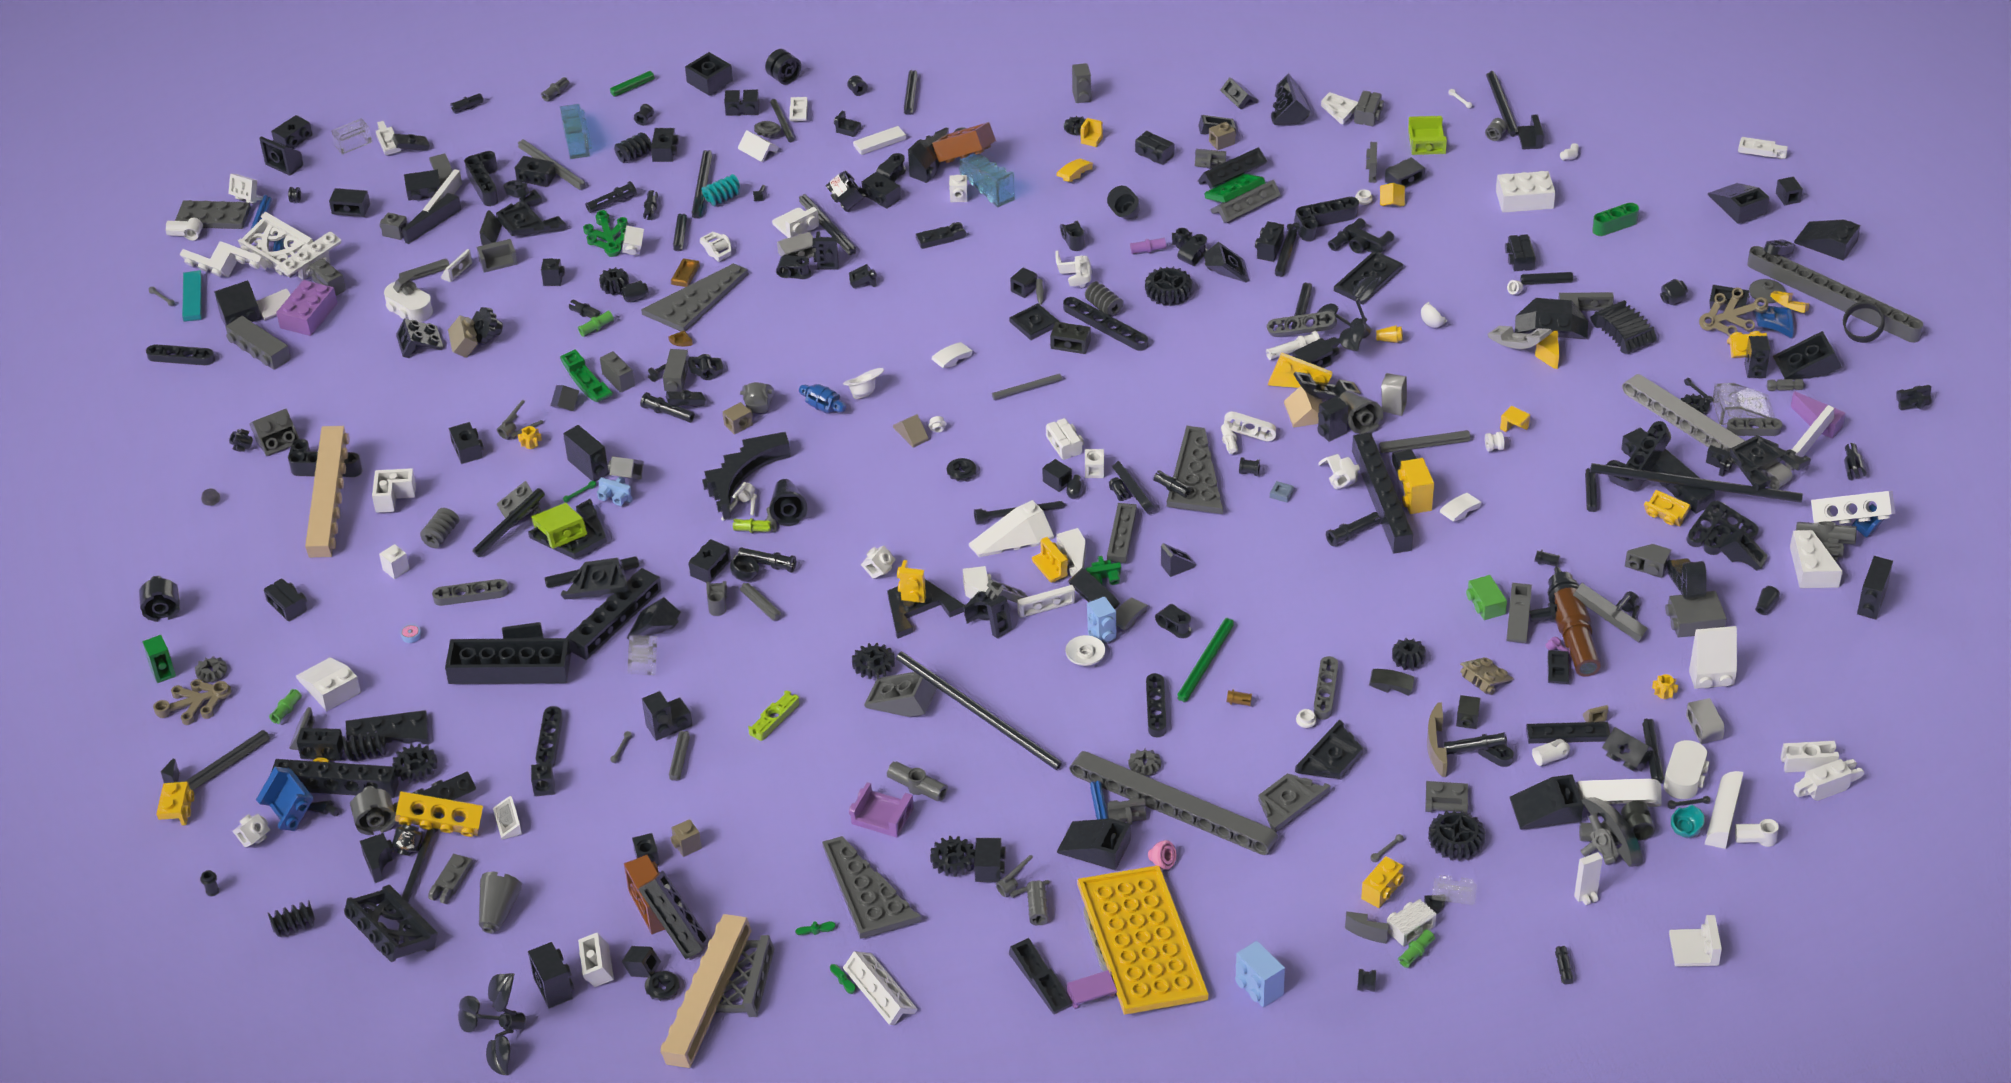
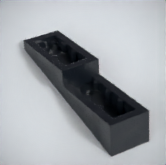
[402,193,461,244]
[1009,938,1073,1015]

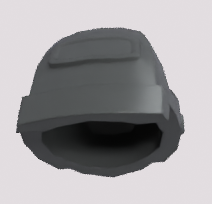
[740,382,774,414]

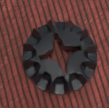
[1064,115,1086,135]
[1681,393,1710,414]
[946,458,976,482]
[645,971,680,1002]

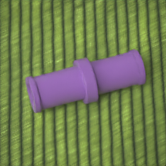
[1130,237,1166,254]

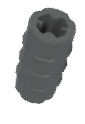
[1027,880,1048,926]

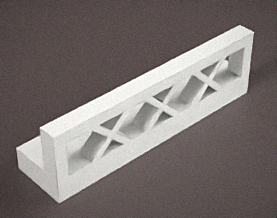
[843,951,918,1025]

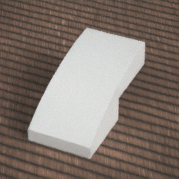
[790,97,808,121]
[931,342,973,368]
[1440,493,1482,522]

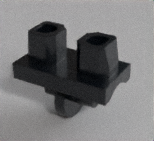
[1896,385,1932,410]

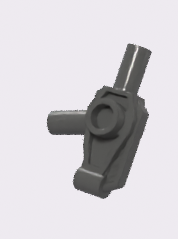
[1580,813,1620,865]

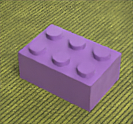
[276,280,338,336]

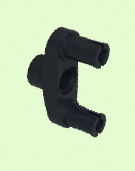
[1343,218,1394,253]

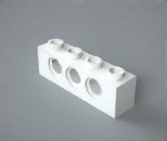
[1811,491,1895,524]

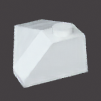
[969,500,1054,557]

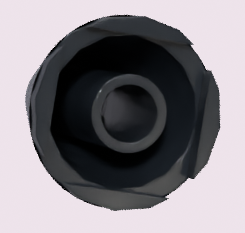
[769,479,808,526]

